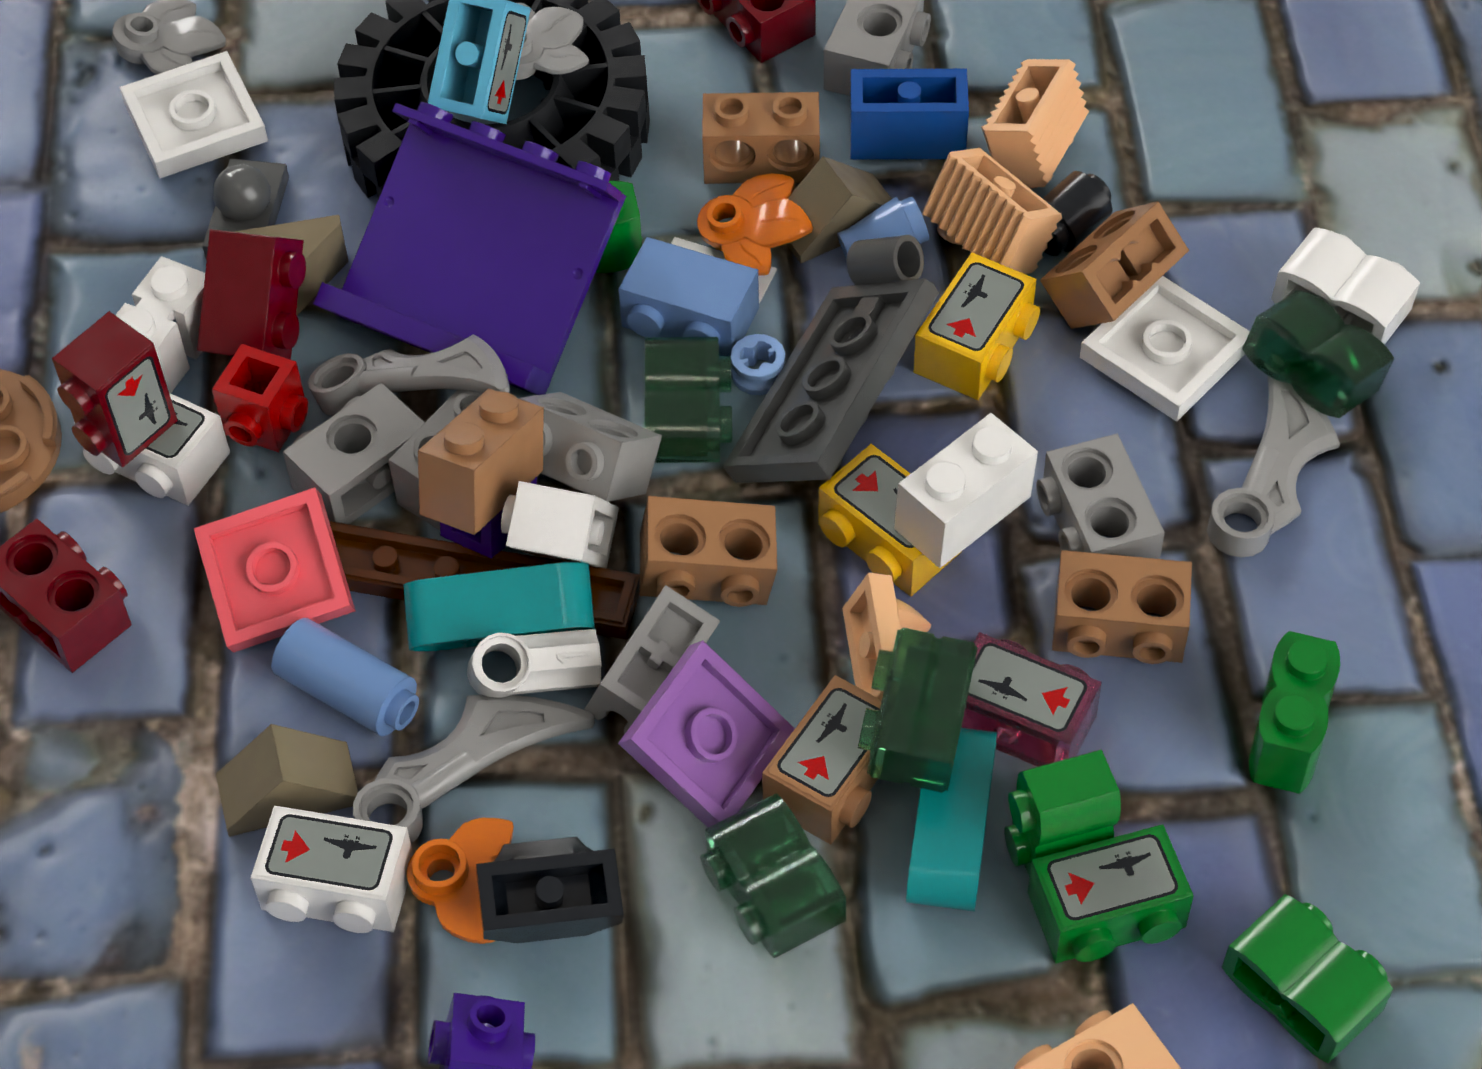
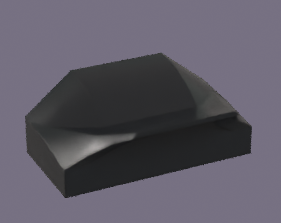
[476,836,624,943]

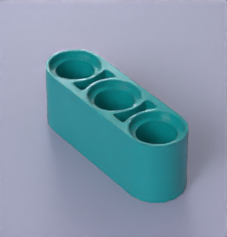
[403,562,595,652]
[906,724,997,912]

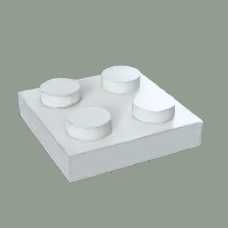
[120,51,268,179]
[1080,276,1254,422]

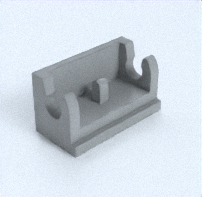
[584,585,720,734]

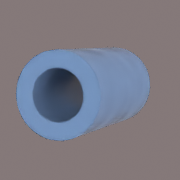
[271,618,419,736]

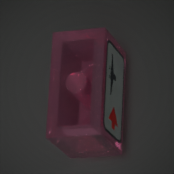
[944,632,1102,767]

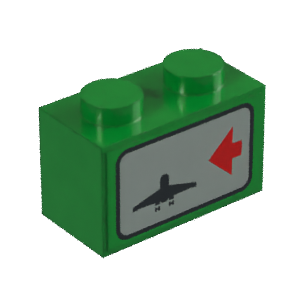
[1027,824,1194,964]

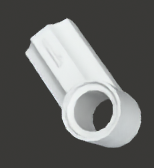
[467,629,602,698]

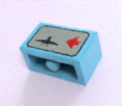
[428,0,531,124]

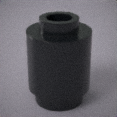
[1042,171,1113,256]

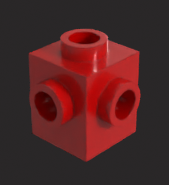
[212,344,308,453]

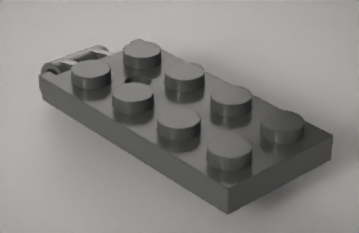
[723,235,939,483]

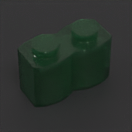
[1242,291,1394,418]
[645,337,732,463]
[700,793,846,958]

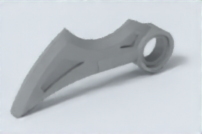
[308,334,510,416]
[1207,357,1340,557]
[353,695,595,844]

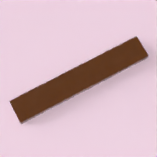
[329,521,640,640]

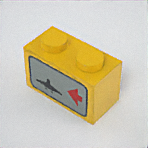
[913,252,1040,400]
[818,444,962,597]

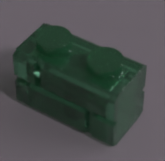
[858,628,978,793]

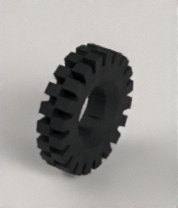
[334,0,650,199]

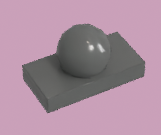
[202,159,289,260]

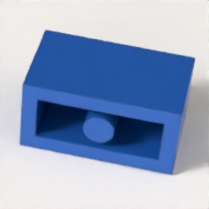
[850,68,969,160]

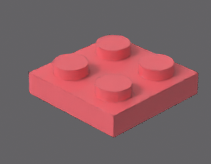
[193,487,356,653]

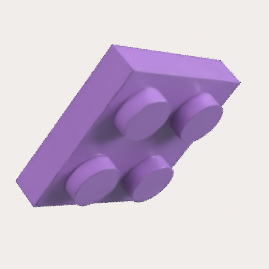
[618,640,795,833]

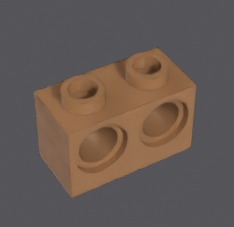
[702,92,820,184]
[1040,201,1189,329]
[639,496,777,607]
[1052,550,1192,664]

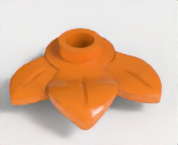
[697,173,813,276]
[407,817,514,944]

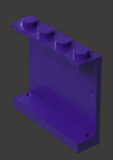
[313,102,626,395]

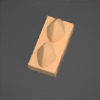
[842,573,953,707]

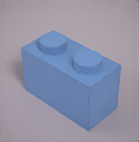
[619,237,759,360]

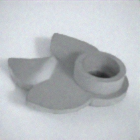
[112,0,226,74]
[516,3,589,80]

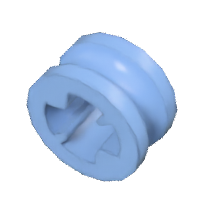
[731,334,785,395]

